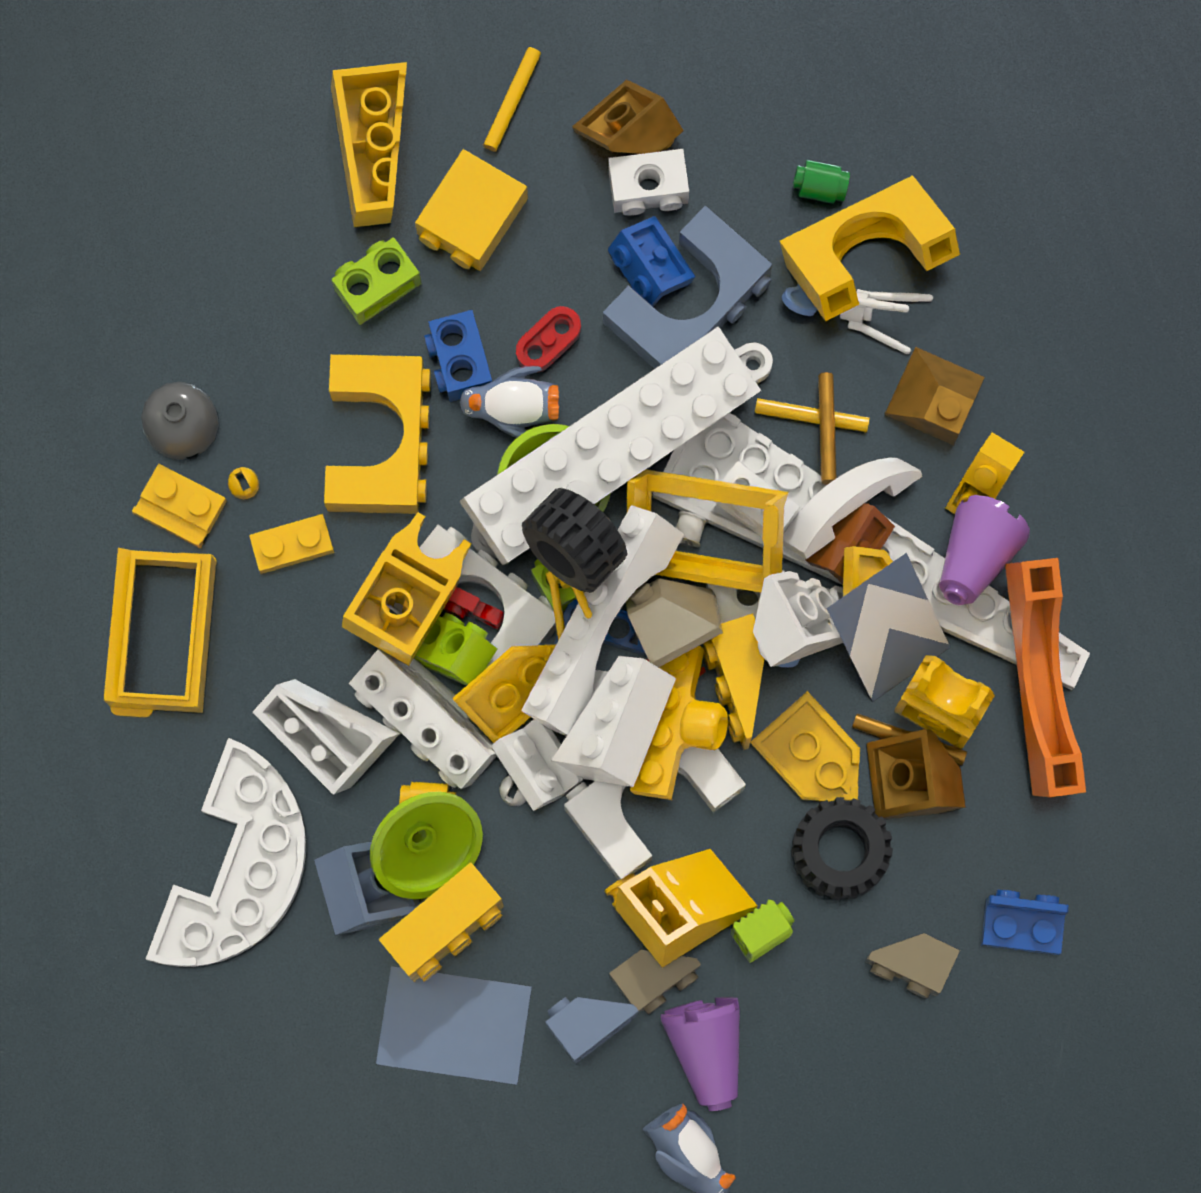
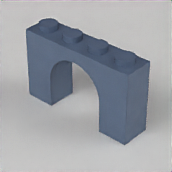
[603,206,772,369]

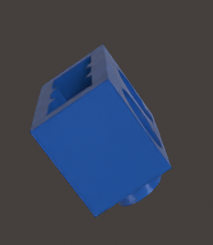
[424,310,492,402]

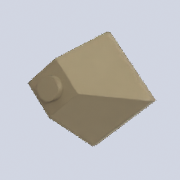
[626,579,723,667]

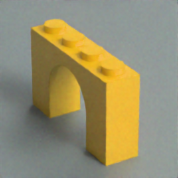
[779,175,960,321]
[324,354,431,514]

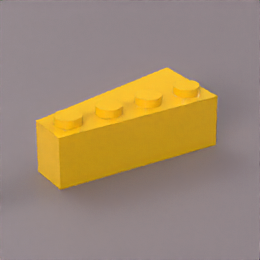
[331,62,407,227]

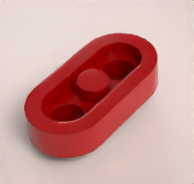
[516,306,581,373]

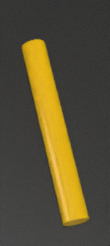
[483,47,541,152]
[755,398,870,432]

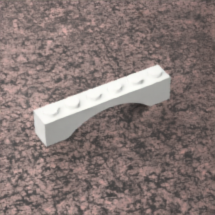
[521,505,684,736]

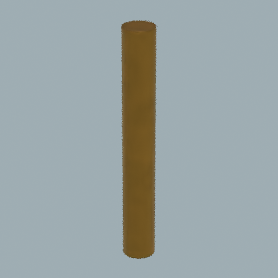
[818,372,837,485]
[852,713,967,766]

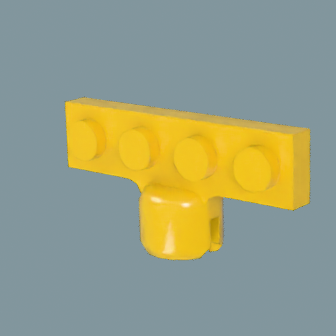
[630,646,728,800]

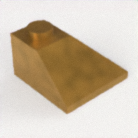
[572,79,684,154]
[885,347,985,446]
[866,729,966,819]

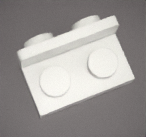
[491,719,583,811]

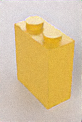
[415,149,528,272]

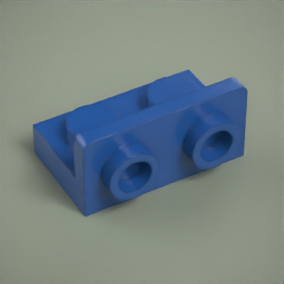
[608,216,696,307]
[981,890,1069,955]

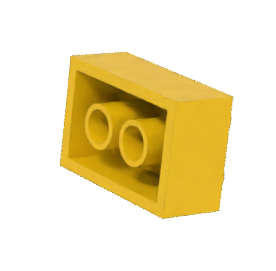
[378,862,504,982]

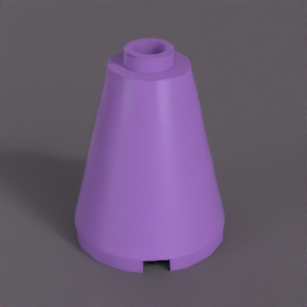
[939,495,1030,605]
[661,997,740,1111]

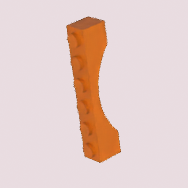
[1005,558,1086,797]

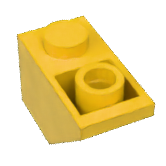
[945,432,1024,514]

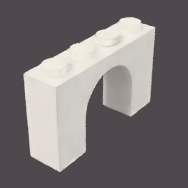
[387,525,556,668]
[564,747,746,880]

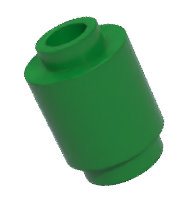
[793,160,850,204]

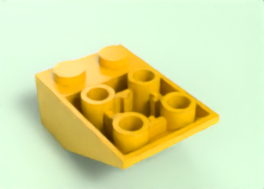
[703,613,764,750]
[616,849,758,968]

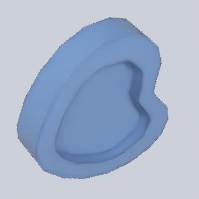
[781,284,817,316]

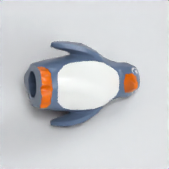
[460,366,559,438]
[643,1104,736,1193]

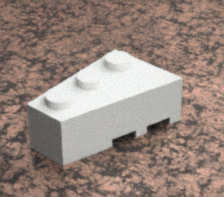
[551,656,676,787]
[253,679,400,795]

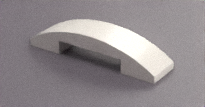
[783,458,922,559]

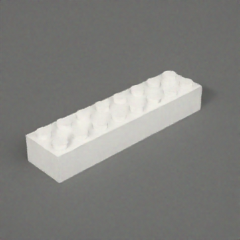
[459,326,761,565]

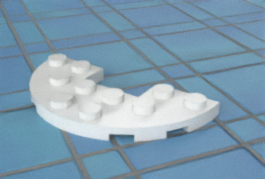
[146,738,306,967]

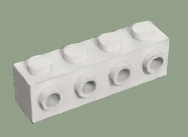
[349,649,497,789]

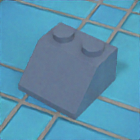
[314,842,420,935]
[545,997,639,1065]

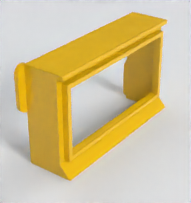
[627,469,789,593]
[103,547,217,718]

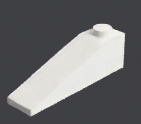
[753,571,843,667]

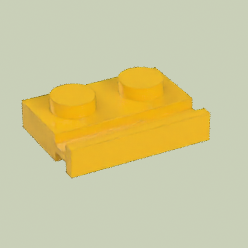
[132,463,227,549]

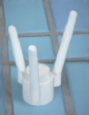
[840,289,933,354]

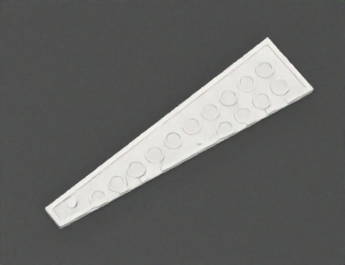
[653,412,1090,690]

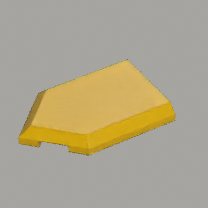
[452,644,556,743]
[750,691,860,802]

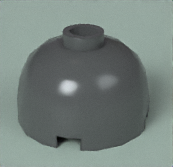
[141,381,219,460]

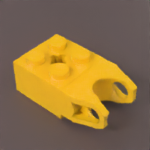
[342,512,472,666]
[894,655,995,749]

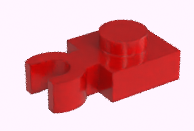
[443,587,504,630]

